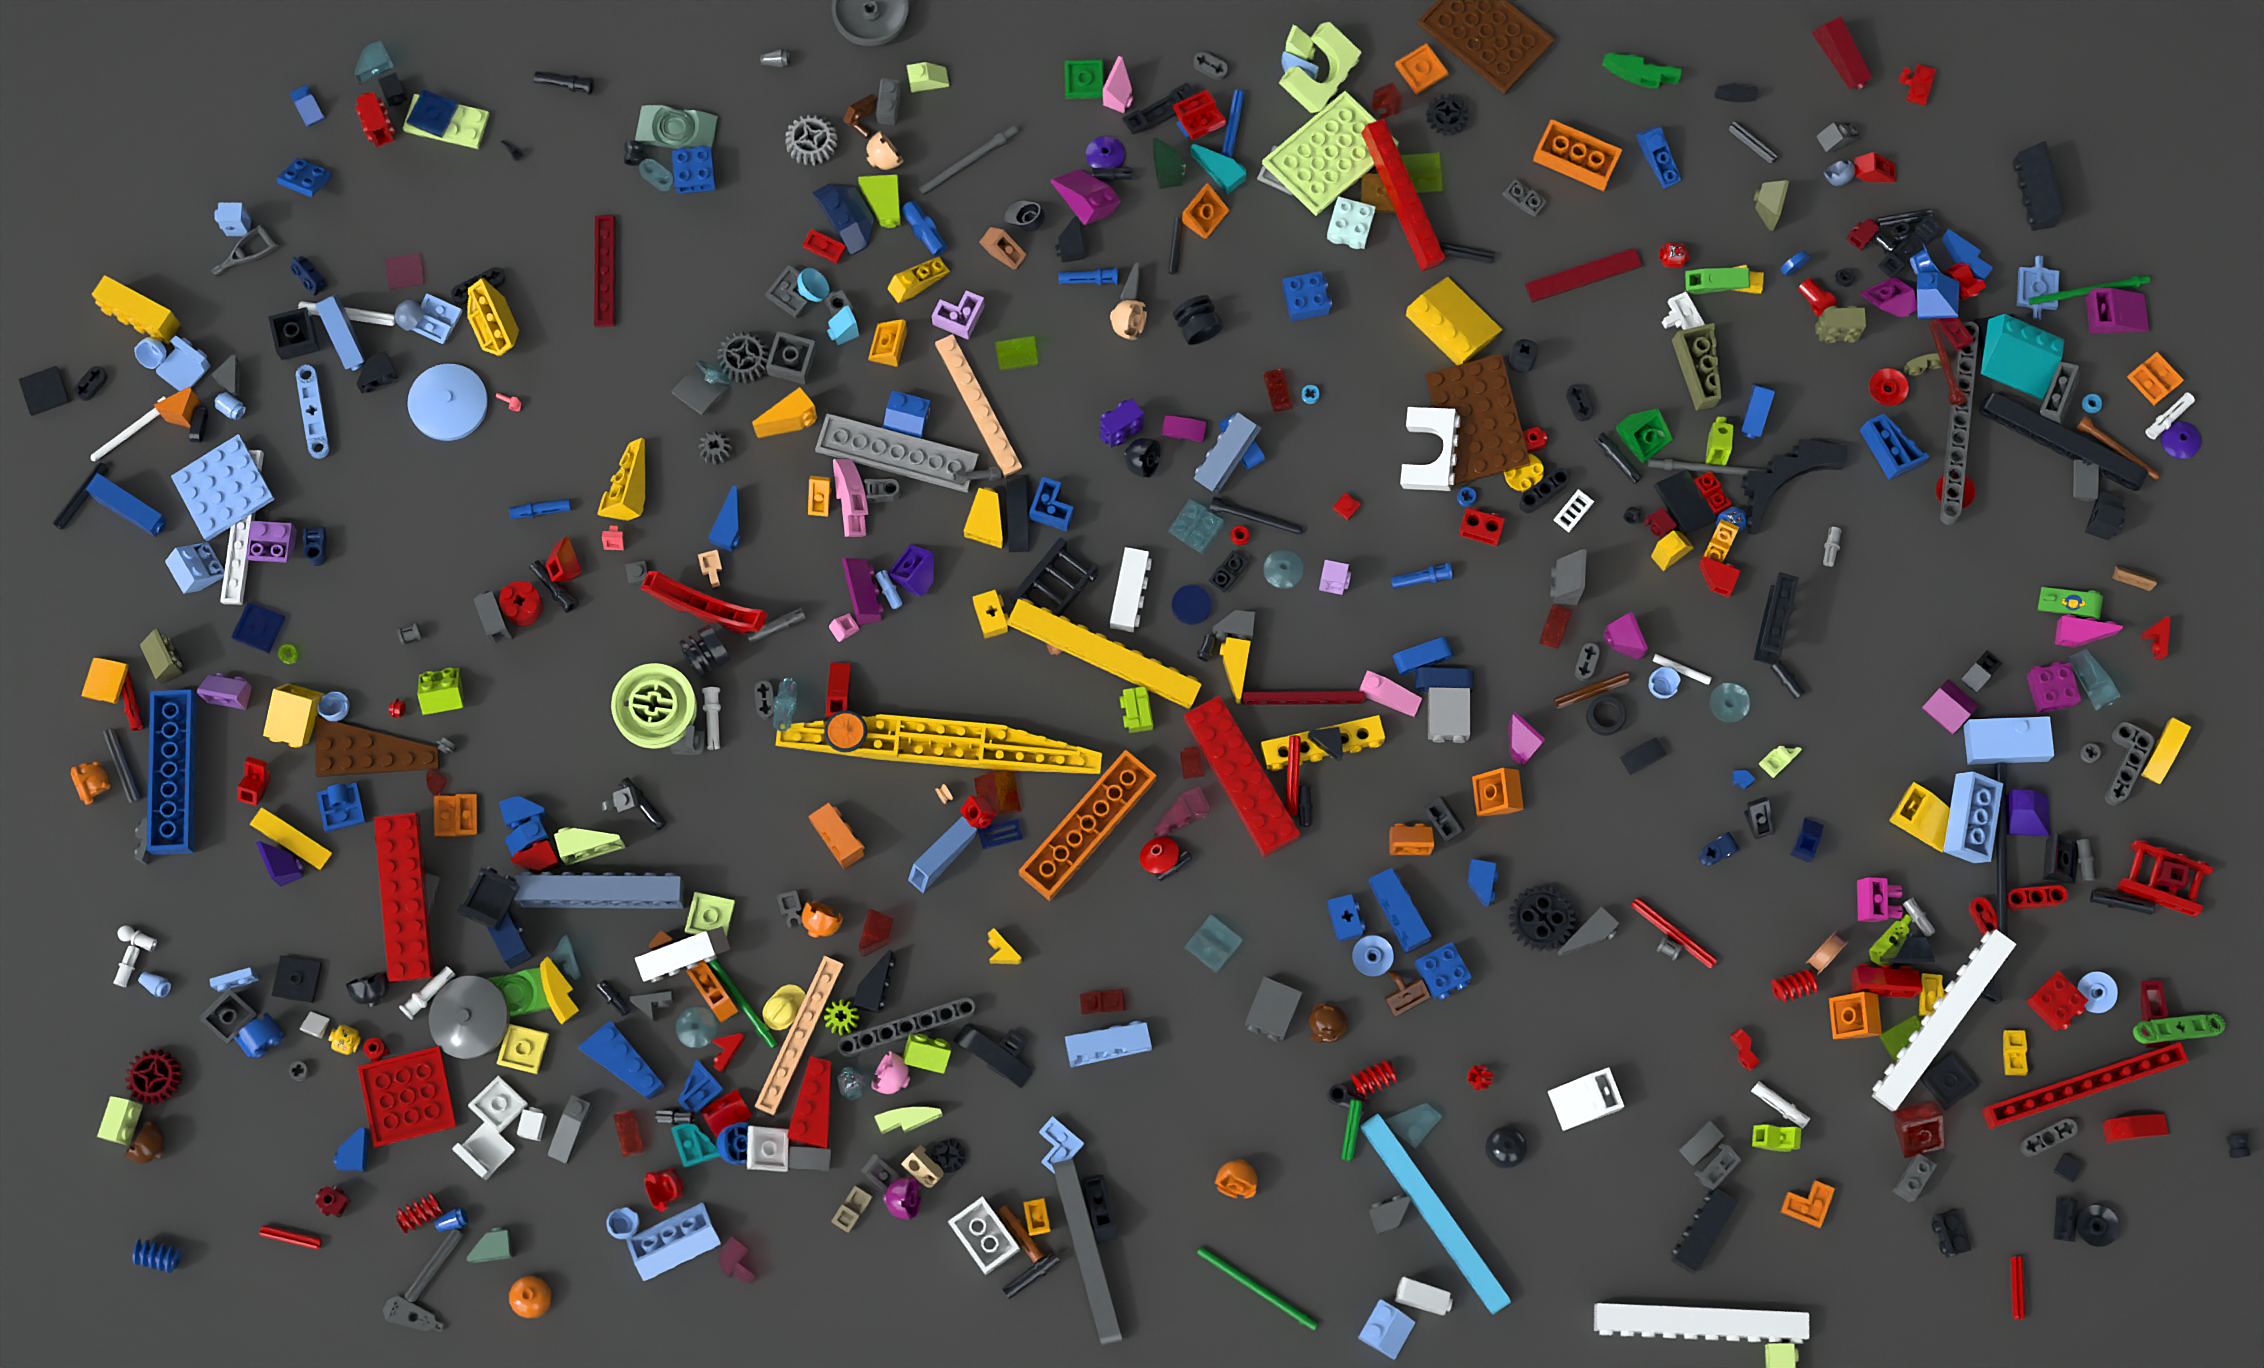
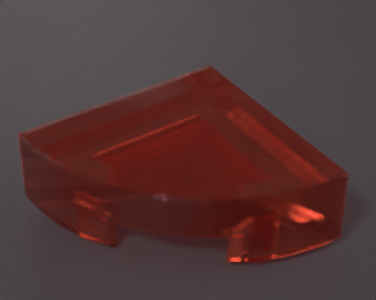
[426,770,447,796]

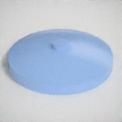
[408,364,488,441]

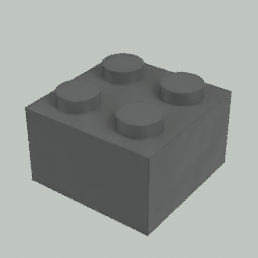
[766,331,817,385]

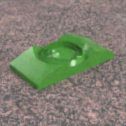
[487,968,551,1018]

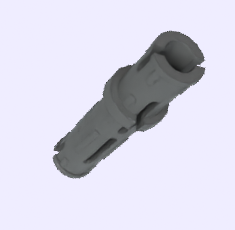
[746,607,806,644]

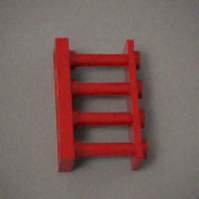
[2116,840,2214,917]

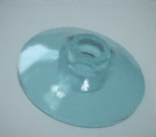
[697,361,732,385]
[1263,550,1303,589]
[1709,683,1750,722]
[676,1007,717,1048]

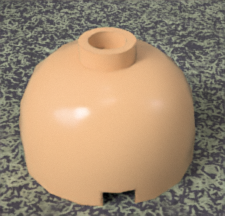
[867,131,903,170]
[1110,300,1147,340]

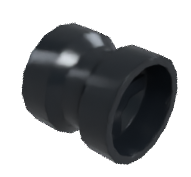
[624,141,644,166]
[2226,1134,2251,1158]

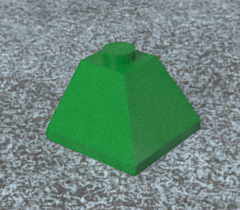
[1616,409,1673,463]

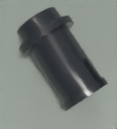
[1871,231,1897,254]
[1197,635,1217,662]

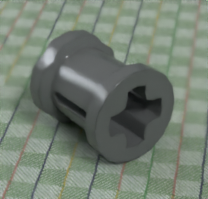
[397,622,422,645]
[1656,935,1683,961]

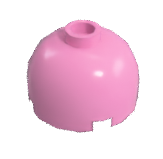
[872,1051,910,1094]

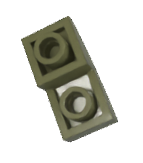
[1903,353,1947,376]

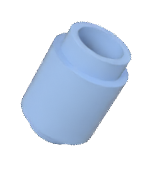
[215,392,246,420]

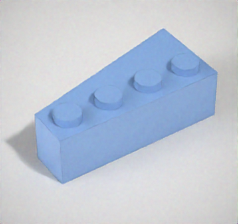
[1065,1021,1152,1067]

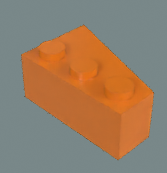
[808,803,865,869]

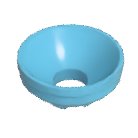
[798,268,830,302]

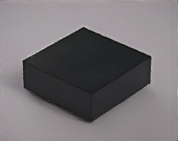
[2053,1153,2083,1183]

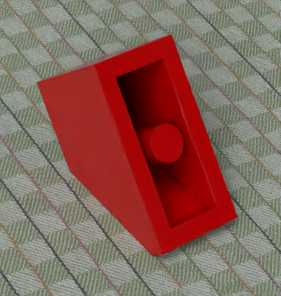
[1854,152,1896,183]

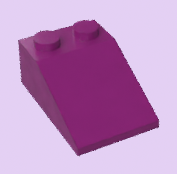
[1050,169,1121,225]

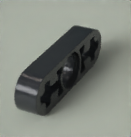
[451,267,506,305]

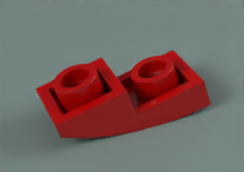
[1694,471,1732,516]

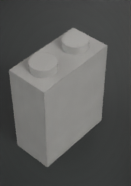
[1428,687,1470,743]

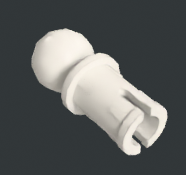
[118,925,157,952]

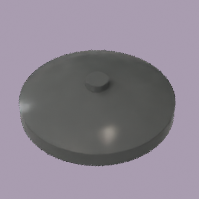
[832,0,909,46]
[429,976,510,1059]

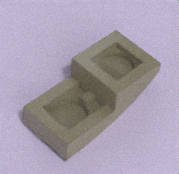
[831,1185,874,1233]

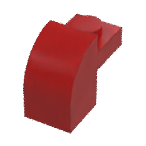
[1943,262,1986,301]
[237,756,271,806]

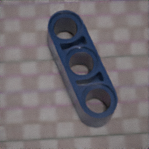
[1415,667,1474,692]

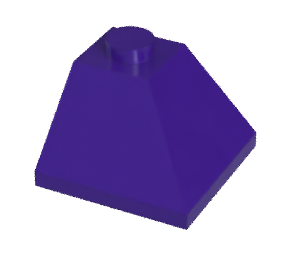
[887,544,934,597]
[2007,790,2049,836]
[256,841,304,887]

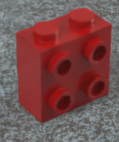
[355,92,395,148]
[2026,971,2089,1032]

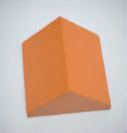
[1182,183,1230,239]
[154,386,201,428]

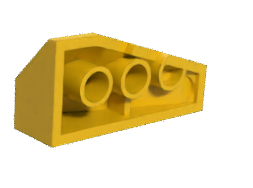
[597,438,645,521]

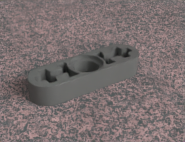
[2020,1119,2078,1157]

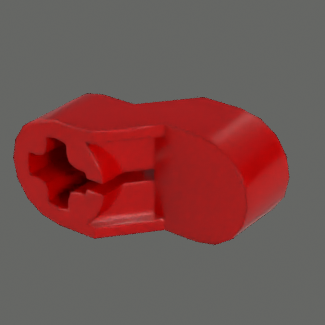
[1730,1028,1760,1071]

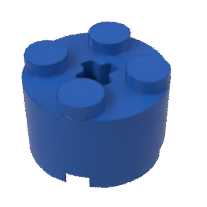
[234,1013,284,1059]

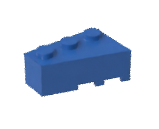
[1859,413,1930,480]

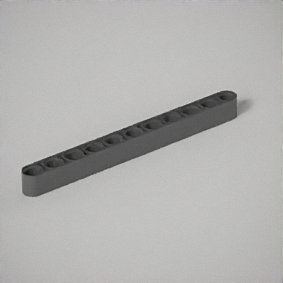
[1940,322,1979,525]

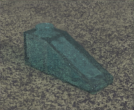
[2068,649,2121,711]

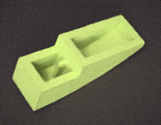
[874,1107,943,1134]

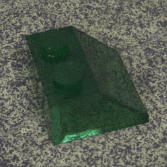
[1153,138,1186,189]

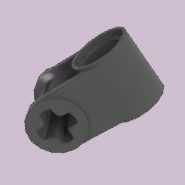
[863,479,901,503]

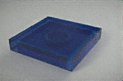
[406,89,459,138]
[231,602,285,654]

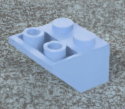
[165,542,225,594]

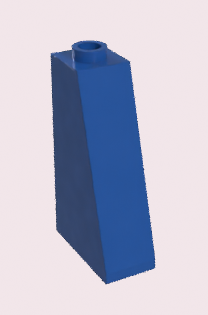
[86,473,167,537]

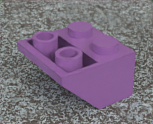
[246,521,297,563]

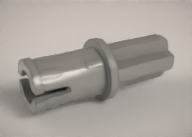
[1823,527,1842,567]
[1902,898,1935,937]

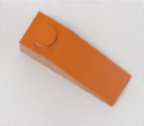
[686,960,738,1023]

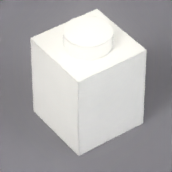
[517,1108,547,1141]

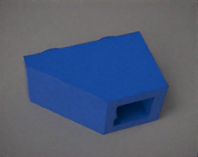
[499,796,548,830]
[1467,859,1499,907]

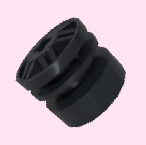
[1173,295,1224,345]
[679,624,730,678]

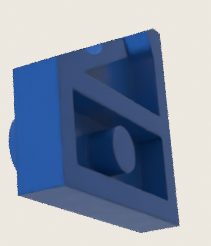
[678,1060,724,1114]

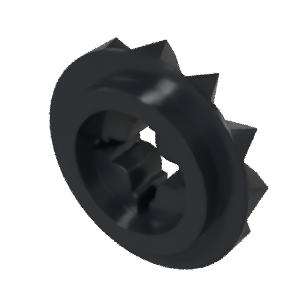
[932,1139,965,1173]

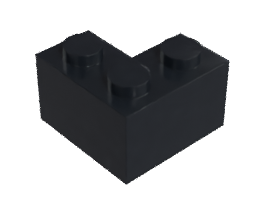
[2085,491,2125,541]

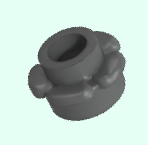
[437,737,456,755]

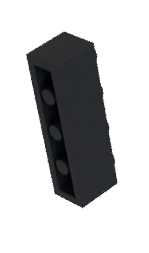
[1671,1188,1738,1275]

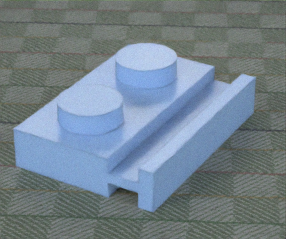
[209,967,259,992]

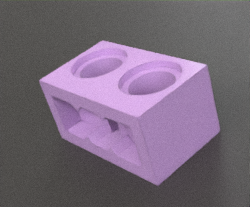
[1319,560,1351,595]

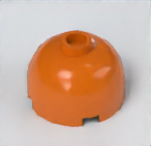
[802,901,844,938]
[1215,1159,1258,1198]
[509,1276,552,1318]

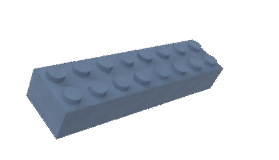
[514,872,685,909]

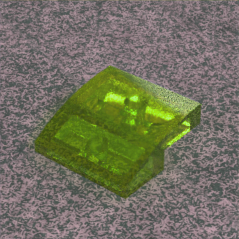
[1400,153,1442,192]

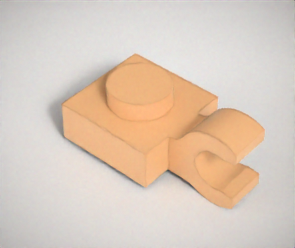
[698,550,722,588]

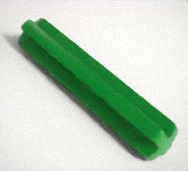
[1342,1099,1362,1161]

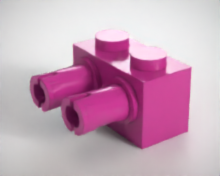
[1857,877,1902,922]

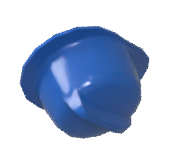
[1910,243,1942,276]

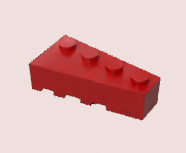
[787,1057,832,1149]

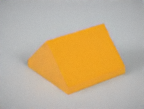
[868,319,907,367]

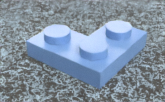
[1039,1116,1084,1173]

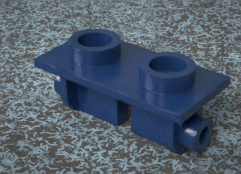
[290,256,326,296]

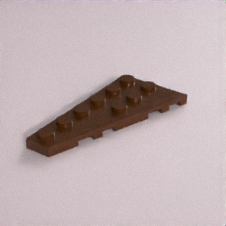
[316,717,440,777]

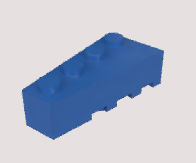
[1368,868,1431,954]

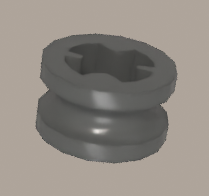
[2080,743,2101,763]
[288,1061,309,1081]

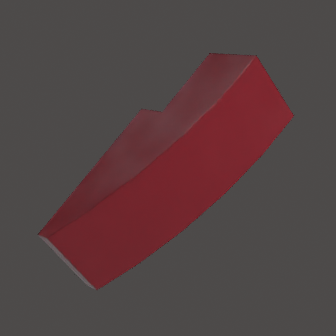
[2140,980,2170,1048]

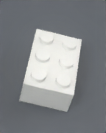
[948,1197,1020,1275]

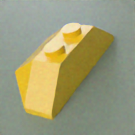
[468,278,519,356]

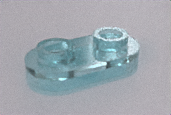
[639,159,674,191]

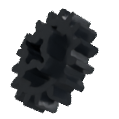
[1426,94,1468,136]

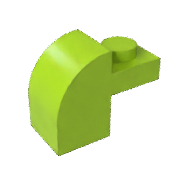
[1752,1125,1802,1151]

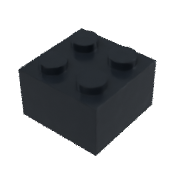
[268,307,320,360]

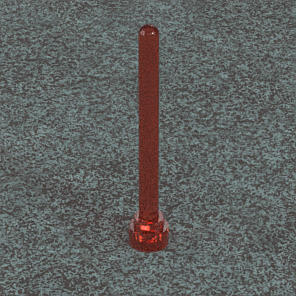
[1929,320,1966,405]

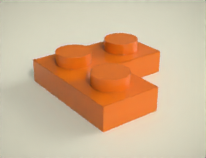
[1780,1180,1835,1228]

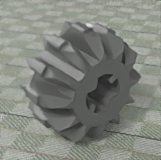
[698,430,732,465]

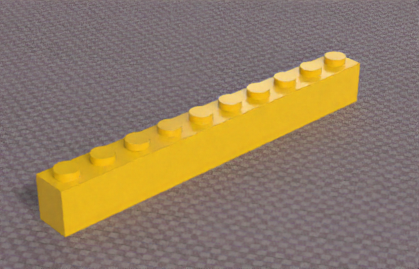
[1007,599,1201,709]

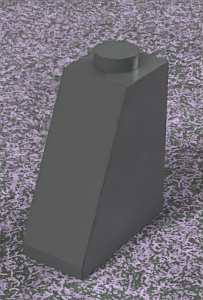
[473,591,512,646]

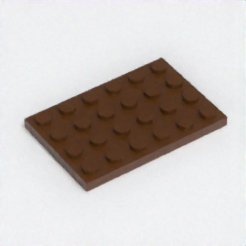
[1417,0,1554,95]
[1425,354,1531,485]

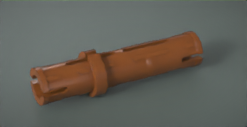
[996,1205,1044,1263]

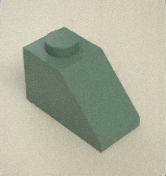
[467,1228,513,1263]

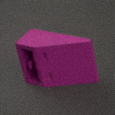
[2085,288,2149,334]

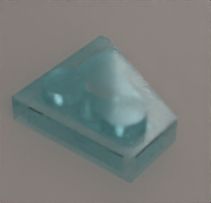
[1385,1103,1442,1148]

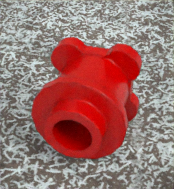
[363,1038,389,1062]

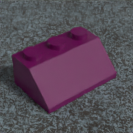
[842,558,884,626]

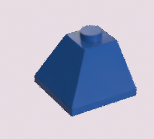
[1917,272,1960,319]

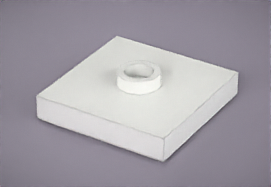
[468,1076,528,1134]
[747,1126,789,1172]

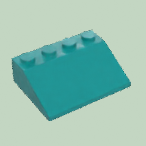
[1981,314,2065,399]

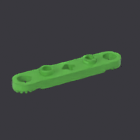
[2133,1014,2226,1043]

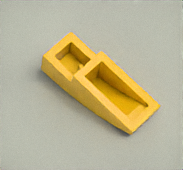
[2141,718,2191,784]
[540,957,579,1025]

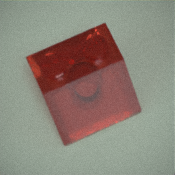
[1893,1101,1945,1158]

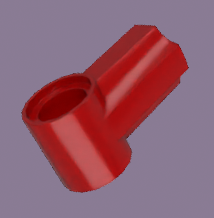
[1797,277,1837,316]

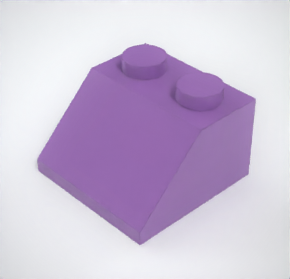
[197,673,252,710]

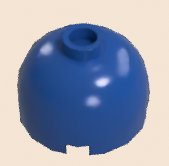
[716,1122,750,1165]

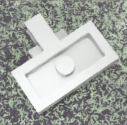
[1662,292,1705,330]

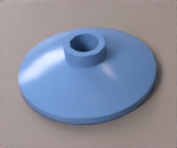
[1352,935,1394,976]

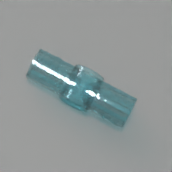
[773,679,797,732]

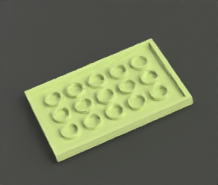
[1262,91,1399,216]

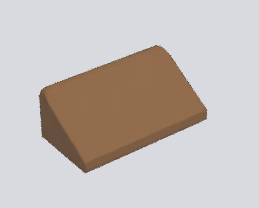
[2112,565,2157,591]

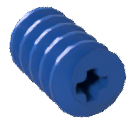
[132,1238,182,1273]

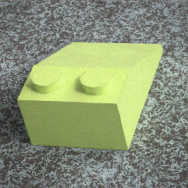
[554,827,626,866]

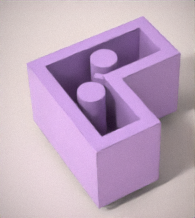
[932,290,985,340]

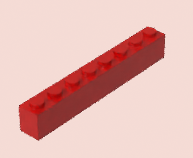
[1361,119,1445,271]

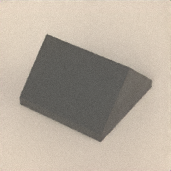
[199,988,257,1044]

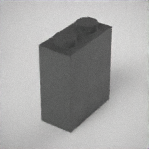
[1245,977,1302,1042]

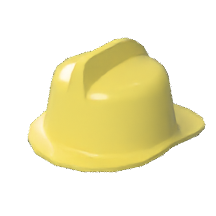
[763,985,806,1030]

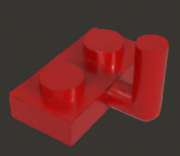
[1898,64,1936,106]

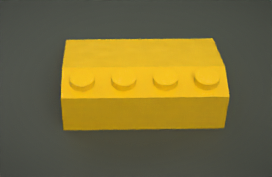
[1406,277,1503,365]

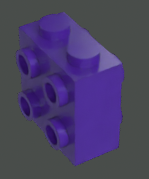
[1099,398,1144,448]

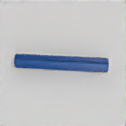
[1222,89,1244,159]

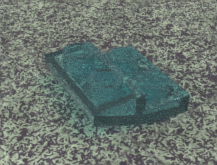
[1168,499,1225,554]

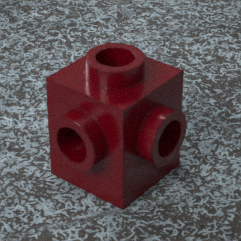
[314,1185,351,1218]

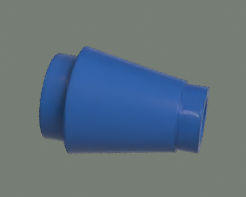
[435,1208,468,1232]

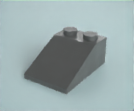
[1550,549,1587,605]

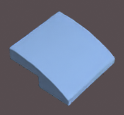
[411,293,463,344]

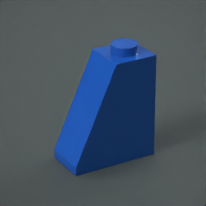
[1740,384,1775,439]

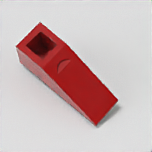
[826,663,851,720]

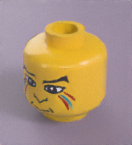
[329,1025,361,1055]

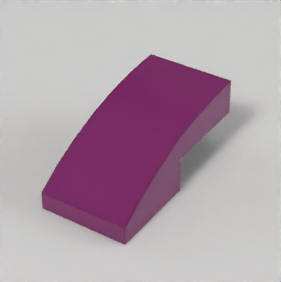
[1161,416,1206,443]

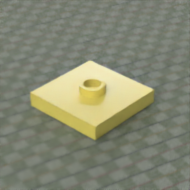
[497,1024,549,1075]

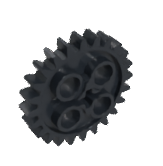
[1508,885,1576,952]

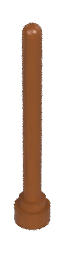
[2076,416,2160,480]

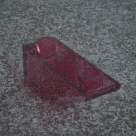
[1153,786,1210,837]

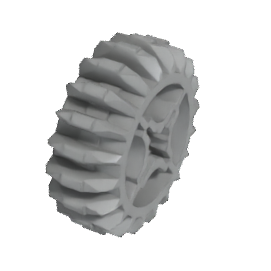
[785,114,837,166]

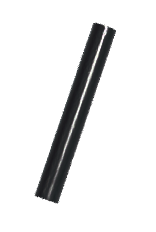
[1168,217,1182,274]

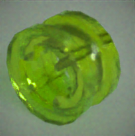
[278,644,298,664]

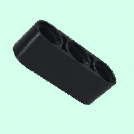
[1519,468,1570,513]

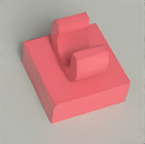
[602,526,625,550]

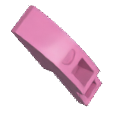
[833,459,868,537]

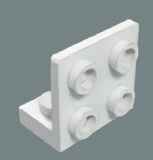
[452,1122,515,1180]

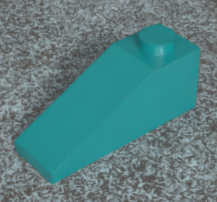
[1190,144,1246,195]

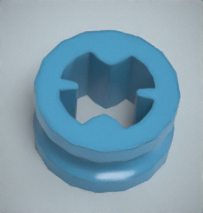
[1302,385,1319,404]

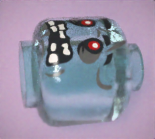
[836,1067,866,1100]

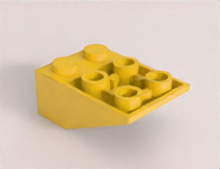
[1889,782,1950,852]

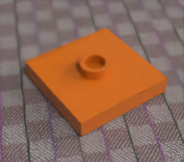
[1395,43,1449,95]

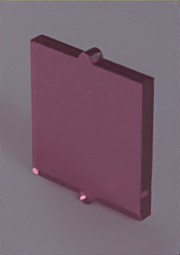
[385,253,424,290]

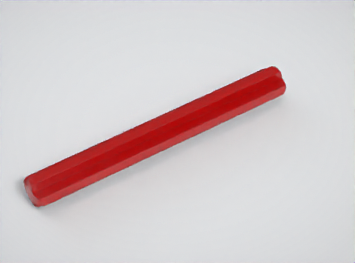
[1631,897,1717,968]

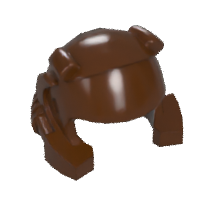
[1309,1003,1348,1043]

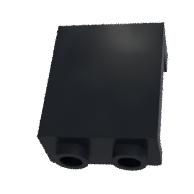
[457,866,520,932]

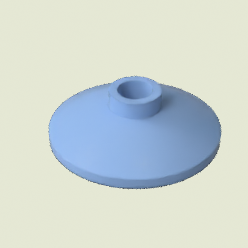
[2077,972,2118,1013]

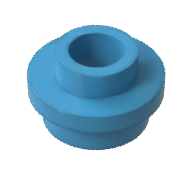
[2082,394,2102,413]

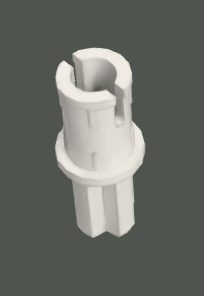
[113,946,140,987]

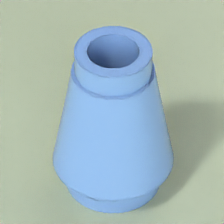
[139,972,171,998]

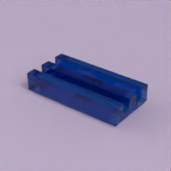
[978,819,1023,850]

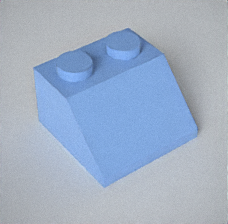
[1358,1299,1415,1360]

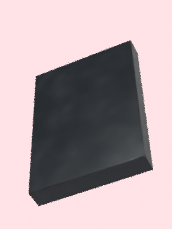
[1654,469,1717,536]

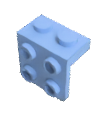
[156,335,211,391]

